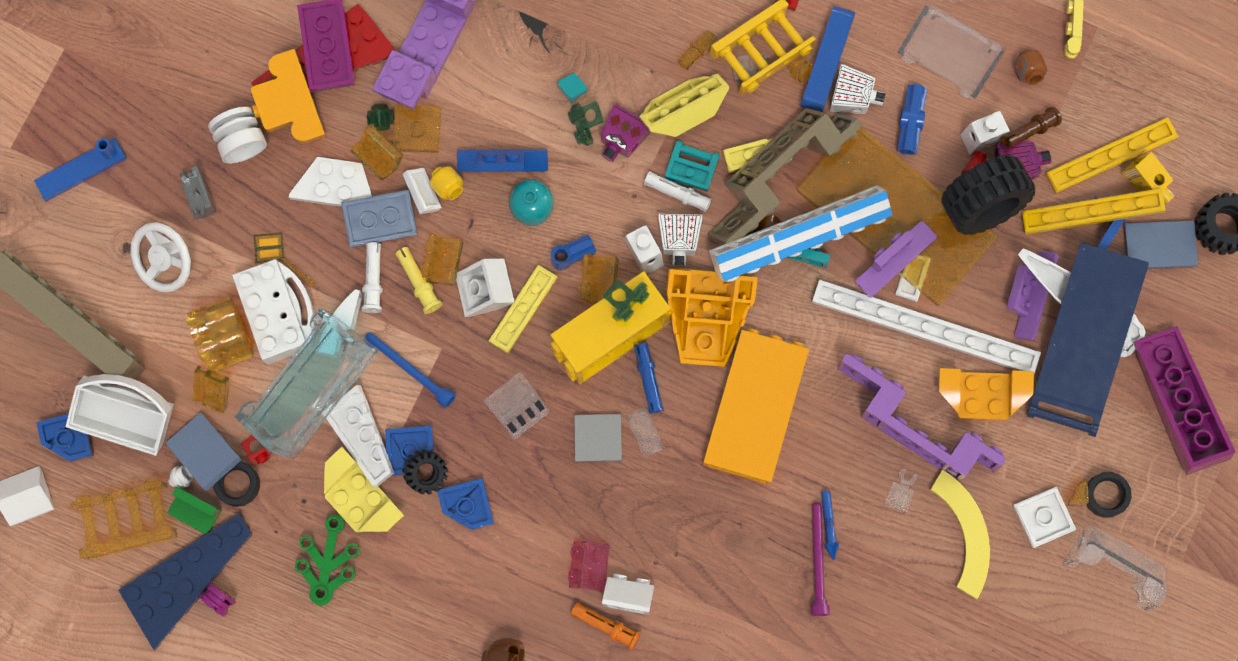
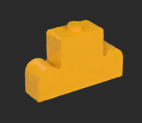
[251,49,325,144]

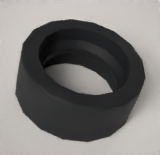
[213,462,260,507]
[1084,472,1132,518]

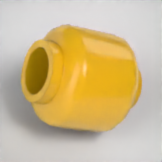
[430,166,464,200]

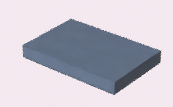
[341,190,418,247]
[1124,221,1198,269]
[166,412,242,491]

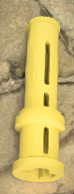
[395,247,443,314]

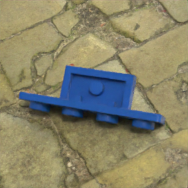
[457,149,548,172]

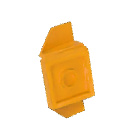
[939,368,1034,421]

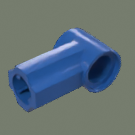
[551,235,596,271]

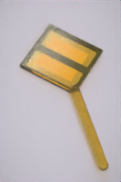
[254,232,315,286]

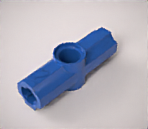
[897,84,927,155]

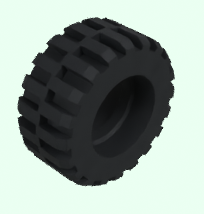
[942,155,1036,235]

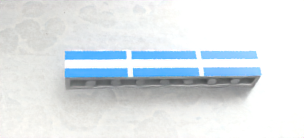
[709,185,893,282]

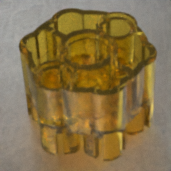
[186,296,254,375]

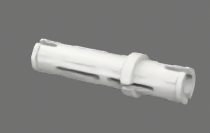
[644,171,712,212]

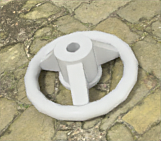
[130,222,191,293]

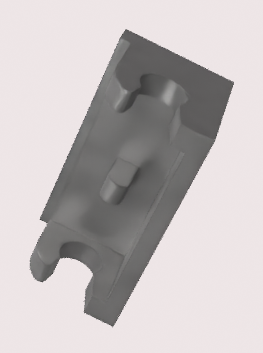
[179,166,216,221]

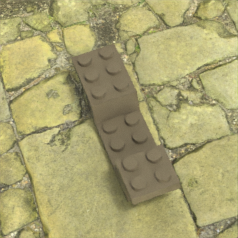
[707,108,863,245]

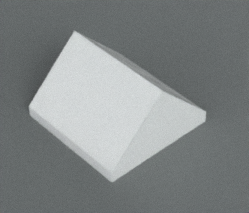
[0,466,55,526]

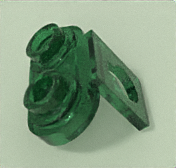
[568,101,603,146]
[603,279,650,322]

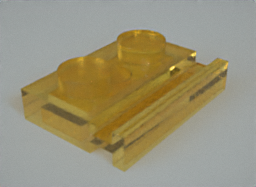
[193,366,229,413]

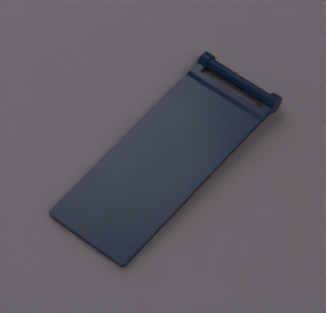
[1027,243,1149,437]

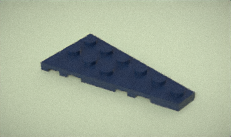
[118,514,252,650]

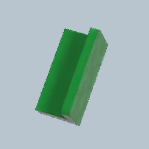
[167,487,221,535]

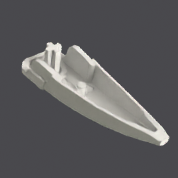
[1018,248,1145,358]

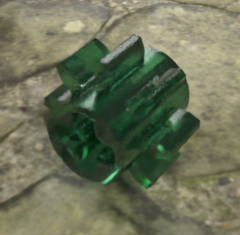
[366,104,395,131]

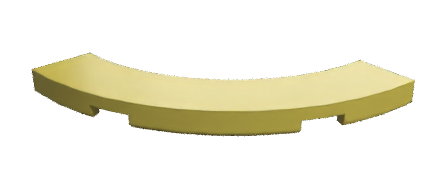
[930,470,990,600]

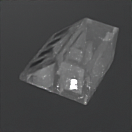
[483,372,551,440]

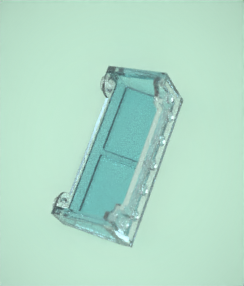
[235,307,378,459]

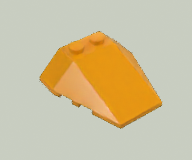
[666,268,758,367]

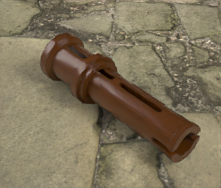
[1001,107,1062,149]

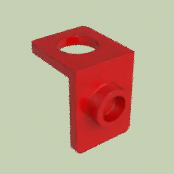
[241,431,274,466]

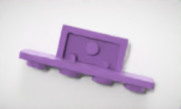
[856,221,937,298]
[1007,252,1058,341]

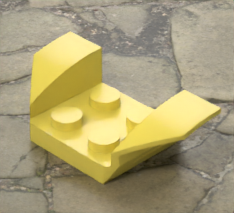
[324,447,404,533]

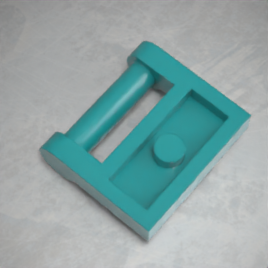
[665,140,720,192]

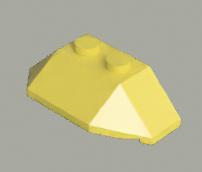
[640,74,729,137]

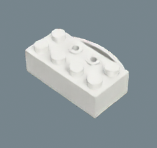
[232,259,315,365]
[66,374,174,456]

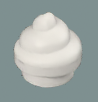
[168,465,193,489]

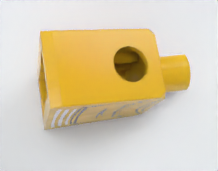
[1121,152,1174,204]

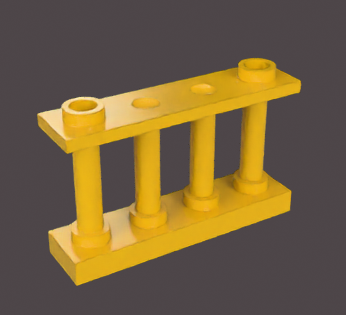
[709,0,816,95]

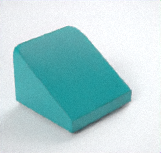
[557,73,589,103]

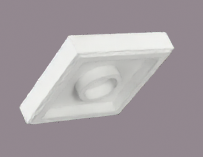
[1013,486,1077,549]

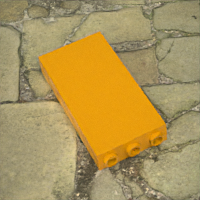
[703,328,809,485]

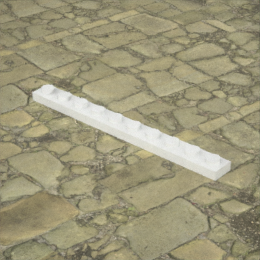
[812,280,1041,373]

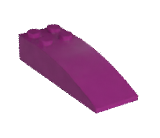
[1133,326,1236,475]

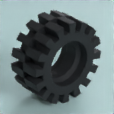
[402,449,448,495]

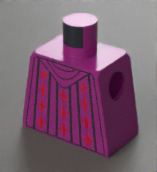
[994,141,1051,180]

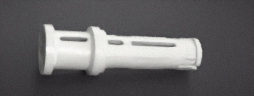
[361,242,383,313]

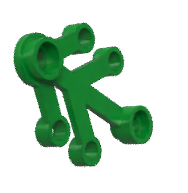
[295,515,360,606]

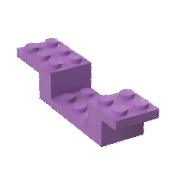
[372,0,476,110]
[838,354,1007,482]

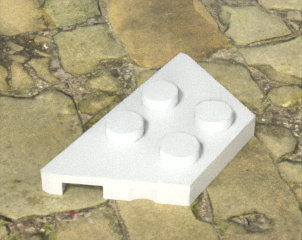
[289,157,372,207]

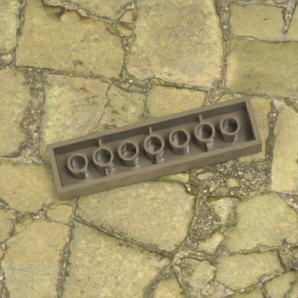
[0,249,145,389]

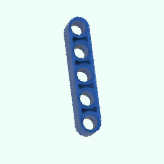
[801,6,855,112]

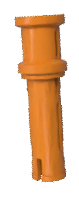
[571,602,642,651]

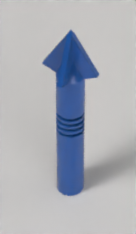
[821,491,840,561]

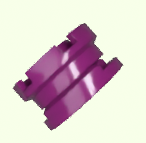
[198,582,236,617]

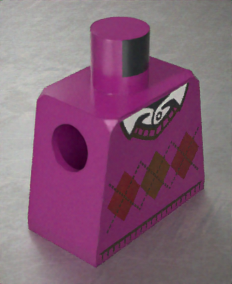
[601,104,651,162]

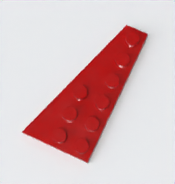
[251,3,397,88]

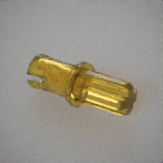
[677,30,716,70]

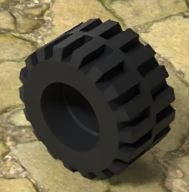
[1194,193,1238,255]

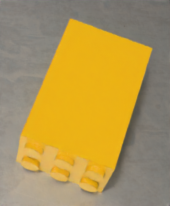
[550,271,671,385]

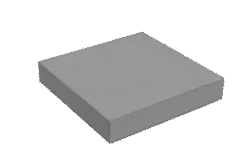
[574,414,622,462]

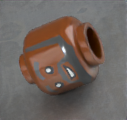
[1014,50,1047,85]

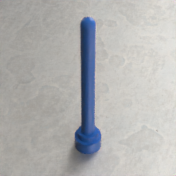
[365,332,456,409]

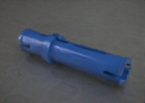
[634,343,664,414]

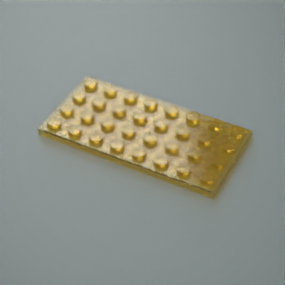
[797,127,998,307]

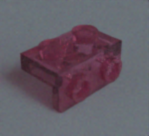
[568,541,610,592]

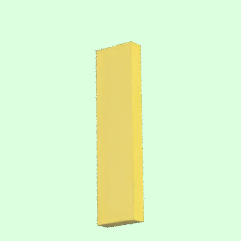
[489,265,558,354]

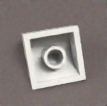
[455,259,514,317]
[602,574,654,615]

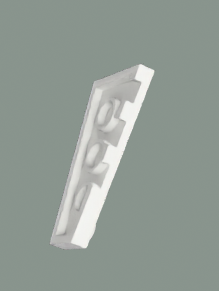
[323,385,394,487]

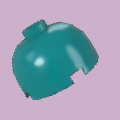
[509,180,554,226]

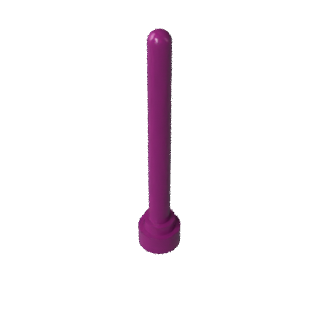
[811,502,830,616]

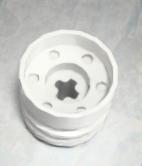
[208,107,267,164]

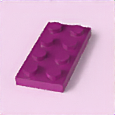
[297,0,355,93]

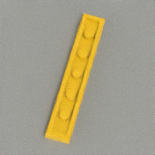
[1045,117,1179,194]
[1022,188,1166,235]

